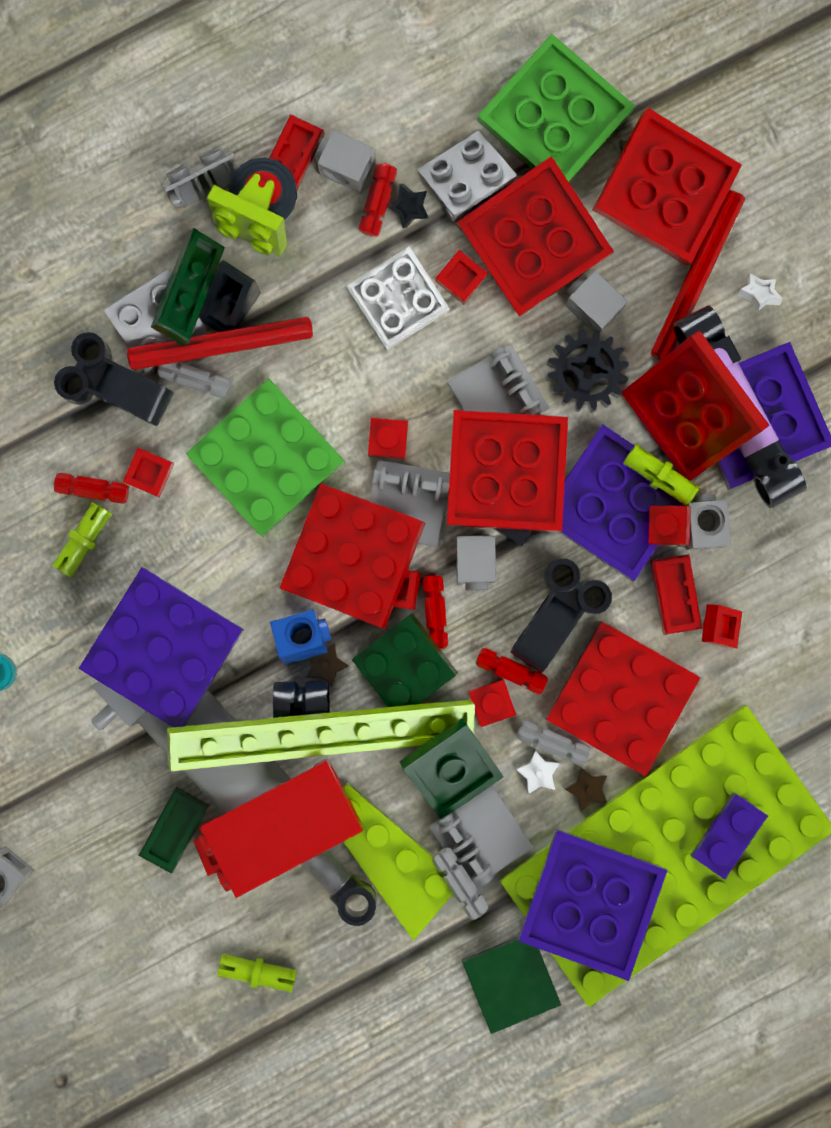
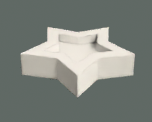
[738,274,783,311]
[516,750,559,794]

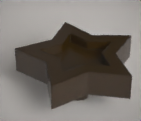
[307,643,349,687]
[565,767,607,812]

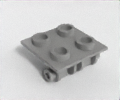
[417,130,518,222]
[163,147,238,208]
[103,269,208,372]
[447,344,550,415]
[370,460,450,547]
[429,785,533,886]

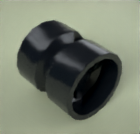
[273,681,330,718]

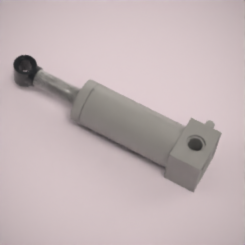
[92,681,377,926]

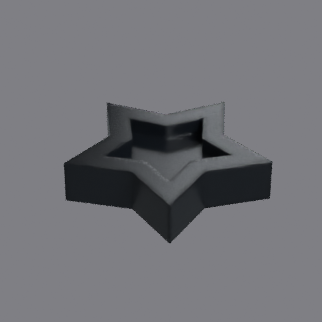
[388,184,429,228]

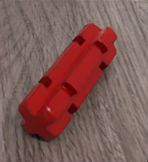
[358,163,397,237]
[54,473,129,504]
[423,575,448,649]
[476,648,548,694]

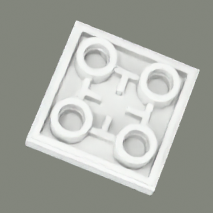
[347,246,450,350]

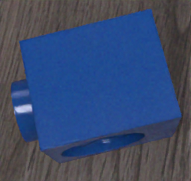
[270,609,332,665]

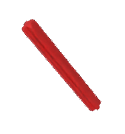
[651,190,745,361]
[127,317,313,370]

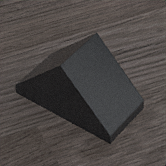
[199,260,261,332]

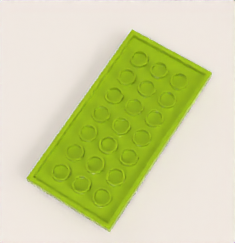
[499,705,831,1007]

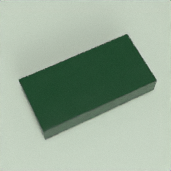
[138,787,210,874]

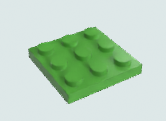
[477,33,636,183]
[186,378,345,537]

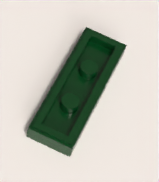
[151,228,225,346]

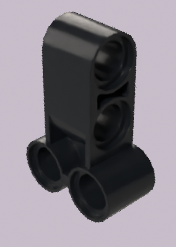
[54,332,174,426]
[510,559,612,674]

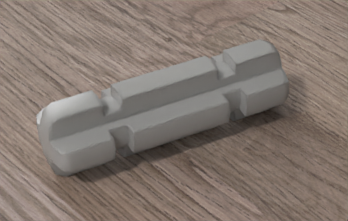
[158,363,231,399]
[517,721,590,766]
[432,847,488,920]

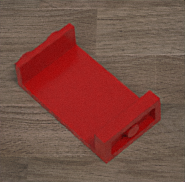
[198,758,364,898]

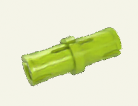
[623,444,700,506]
[52,501,113,578]
[217,952,297,994]

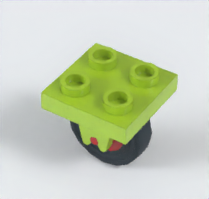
[207,157,297,257]

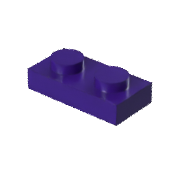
[690,792,768,880]

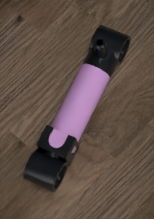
[673,305,807,508]

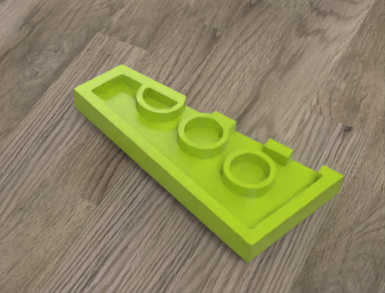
[344,782,453,941]

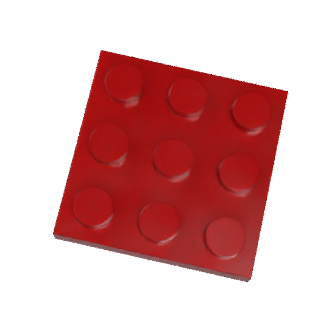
[592,108,742,266]
[457,156,614,317]
[622,330,770,481]
[447,410,568,532]
[280,483,426,629]
[546,621,701,777]

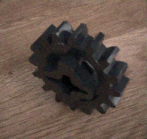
[546,329,629,413]

